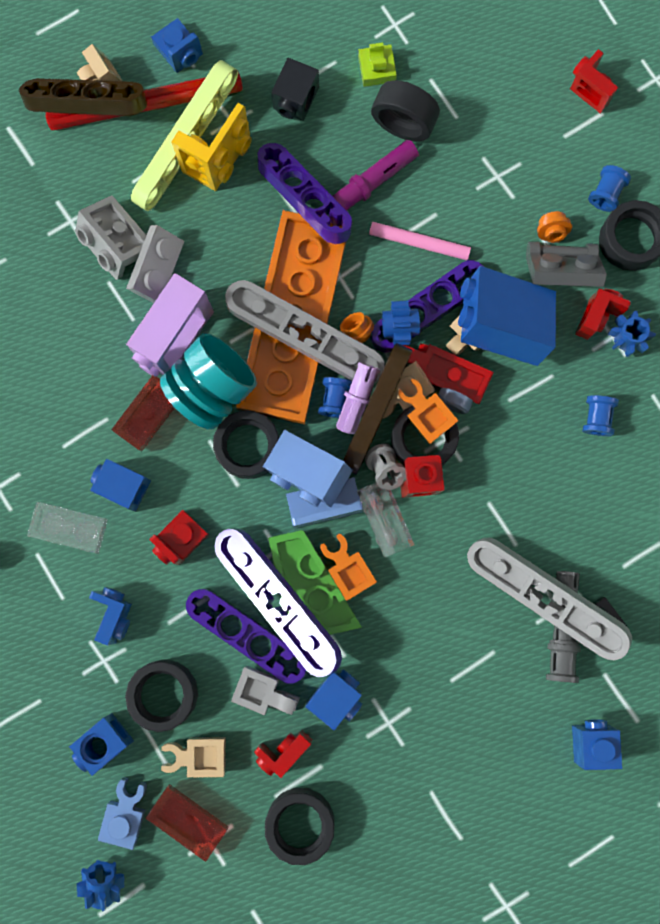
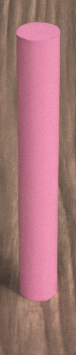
[369,222,471,261]

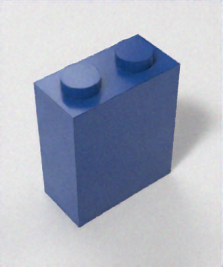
[458,266,556,366]

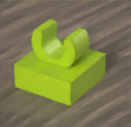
[358,42,397,87]

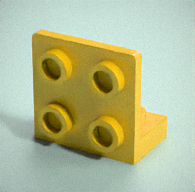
[171,103,252,191]

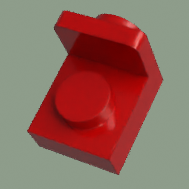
[570,49,618,114]
[575,288,631,340]
[401,455,445,498]
[149,510,209,565]
[254,730,313,778]

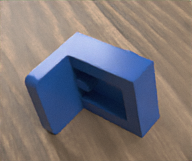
[89,587,132,646]

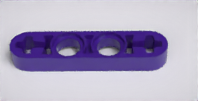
[257,143,352,244]
[371,260,484,353]
[186,589,306,683]

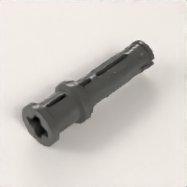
[546,571,581,683]

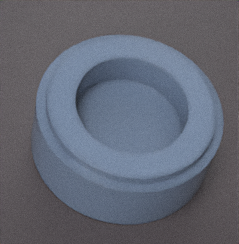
[438,388,473,414]

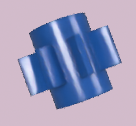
[382,300,420,346]
[608,311,656,357]
[77,860,125,912]

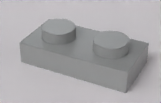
[126,225,184,303]

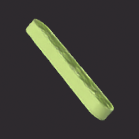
[131,60,238,211]

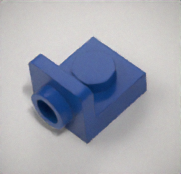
[151,18,203,73]

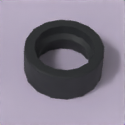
[371,80,440,142]
[599,200,660,271]
[391,406,459,466]
[213,411,280,479]
[125,659,198,732]
[265,788,334,865]

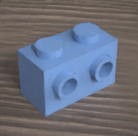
[263,430,353,507]

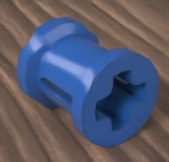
[588,165,631,212]
[318,377,352,418]
[582,395,619,436]

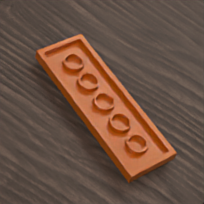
[236,210,346,424]

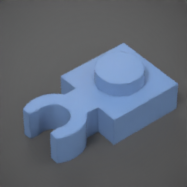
[98,777,147,850]

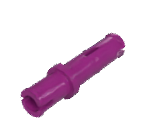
[333,140,419,211]

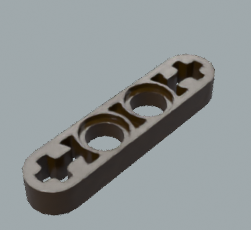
[19,78,147,116]
[343,343,413,475]

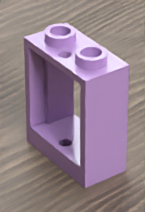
[126,273,214,378]

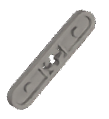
[225,280,385,384]
[467,538,632,660]

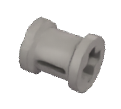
[365,444,406,490]

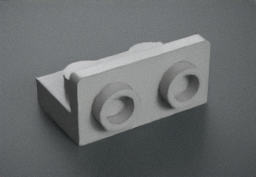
[75,195,146,280]

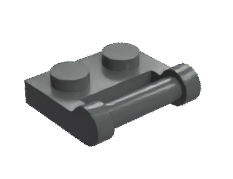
[526,241,607,287]

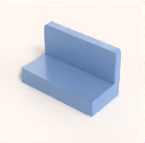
[286,477,363,529]

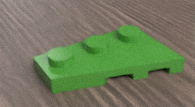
[268,530,362,635]

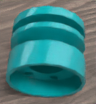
[160,333,257,430]

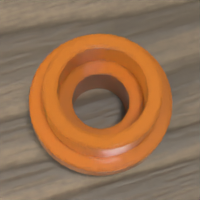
[537,211,572,243]
[340,312,374,343]

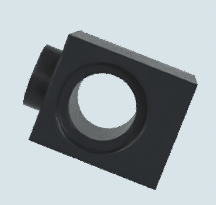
[271,57,319,121]

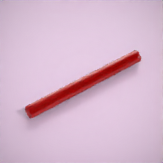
[45,72,243,130]

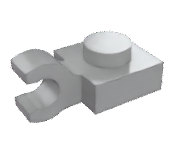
[231,666,300,715]

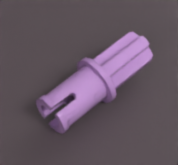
[336,362,380,434]

